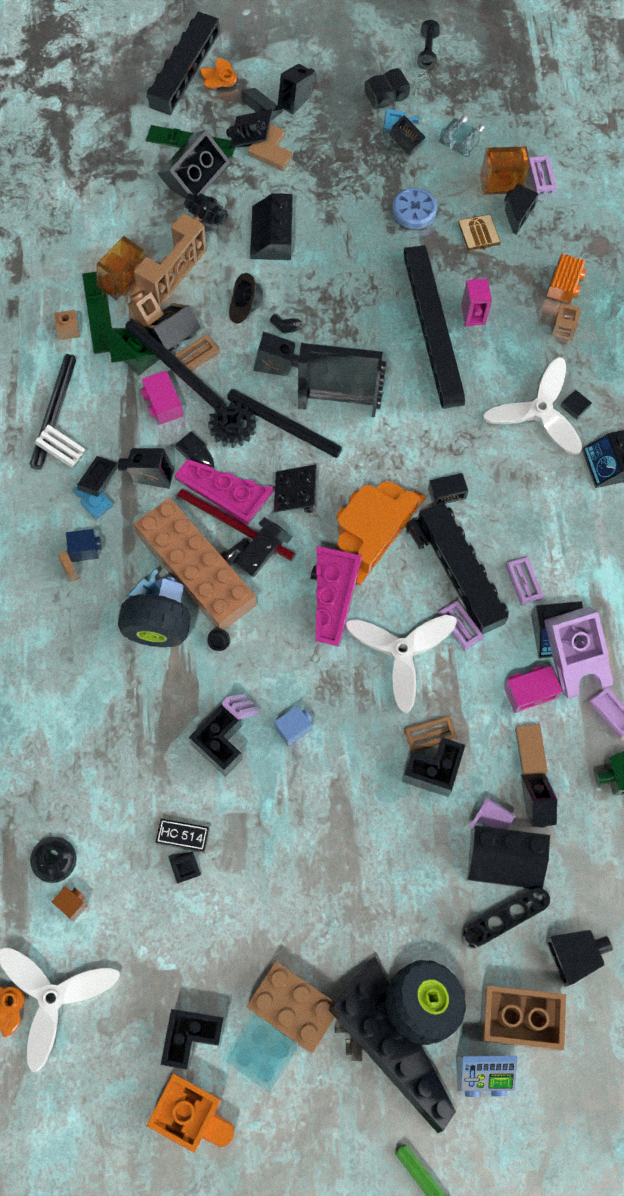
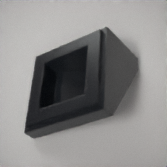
[168,852,201,884]

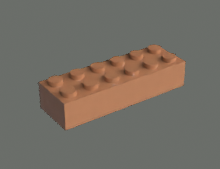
[133,497,256,630]

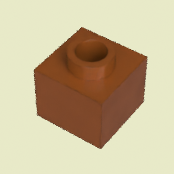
[51,886,88,922]

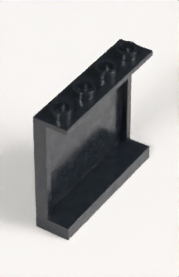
[298,343,386,417]

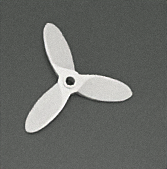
[483,357,582,455]
[346,615,457,714]
[0,948,120,1072]

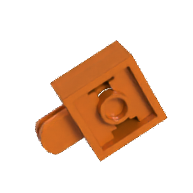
[146,1073,234,1153]

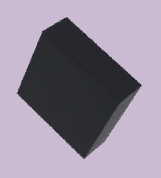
[560,390,592,420]

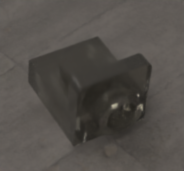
[334,1024,362,1061]

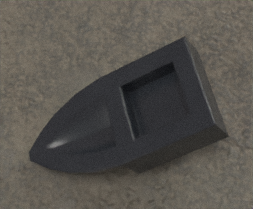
[175,431,215,469]

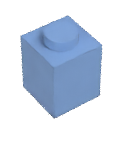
[152,577,184,603]
[274,705,313,747]

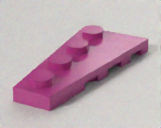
[174,459,273,525]
[316,546,362,647]

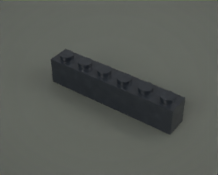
[146,11,220,116]
[417,501,509,634]

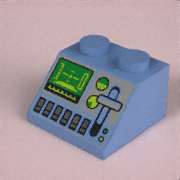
[456,1056,517,1097]

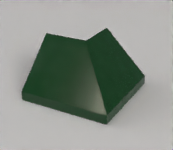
[107,328,160,375]

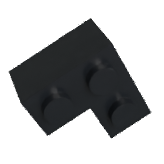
[189,704,242,777]
[402,737,466,797]
[161,1009,225,1070]

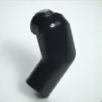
[269,314,302,334]
[220,539,250,566]

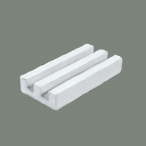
[35,425,86,469]

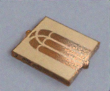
[458,214,501,251]

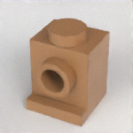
[127,291,164,326]
[552,303,581,341]

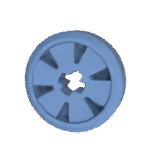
[392,188,437,229]

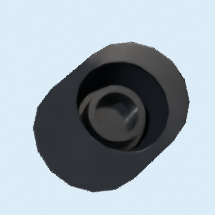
[229,273,263,324]

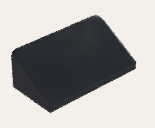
[241,88,283,121]

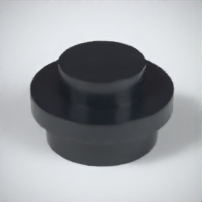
[207,628,231,651]

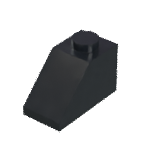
[504,183,539,235]
[521,773,557,828]

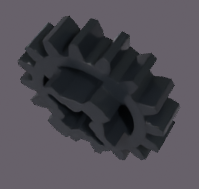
[184,193,228,225]
[208,401,256,448]

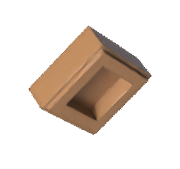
[58,551,79,582]

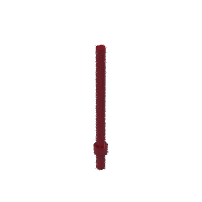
[177,489,296,561]

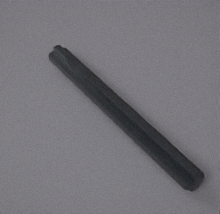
[125,318,224,409]
[29,354,76,470]
[227,389,342,458]

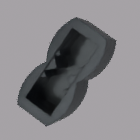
[364,68,410,109]

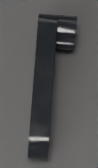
[461,888,550,949]

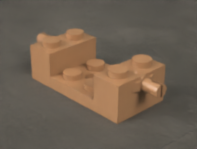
[128,213,207,307]

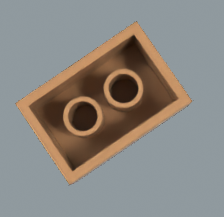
[246,961,335,1054]
[479,985,566,1051]

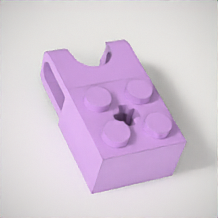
[544,606,613,699]

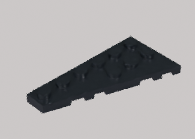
[328,957,456,1134]

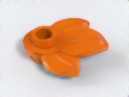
[201,58,237,89]
[0,986,25,1037]

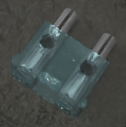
[439,116,485,157]

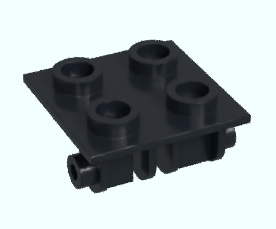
[226,109,272,148]
[273,465,317,513]

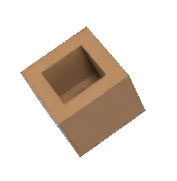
[54,310,80,340]

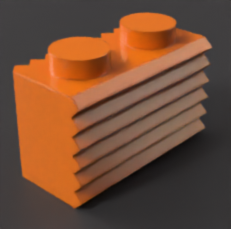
[547,253,587,304]

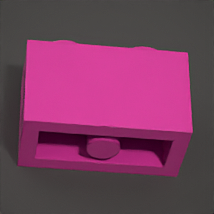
[461,278,492,327]
[140,370,183,425]
[504,666,563,713]

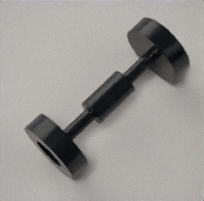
[417,20,440,70]

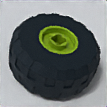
[118,594,191,648]
[385,960,466,1045]

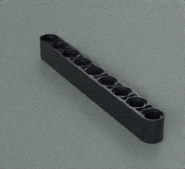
[404,245,465,409]

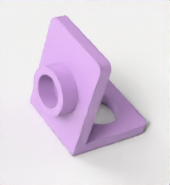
[469,798,515,829]

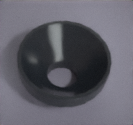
[30,837,77,883]

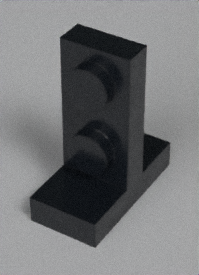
[235,517,293,577]

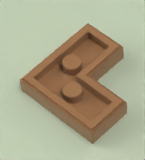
[248,124,292,171]

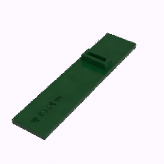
[146,125,236,158]
[82,270,112,354]

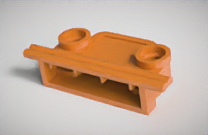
[336,481,426,586]

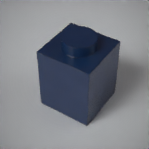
[66,529,102,562]

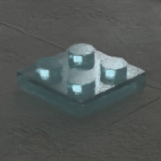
[226,1015,299,1093]

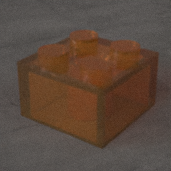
[480,146,530,195]
[97,236,144,301]

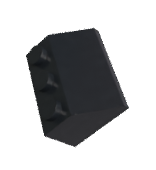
[158,130,230,199]
[250,193,293,260]
[467,825,550,889]

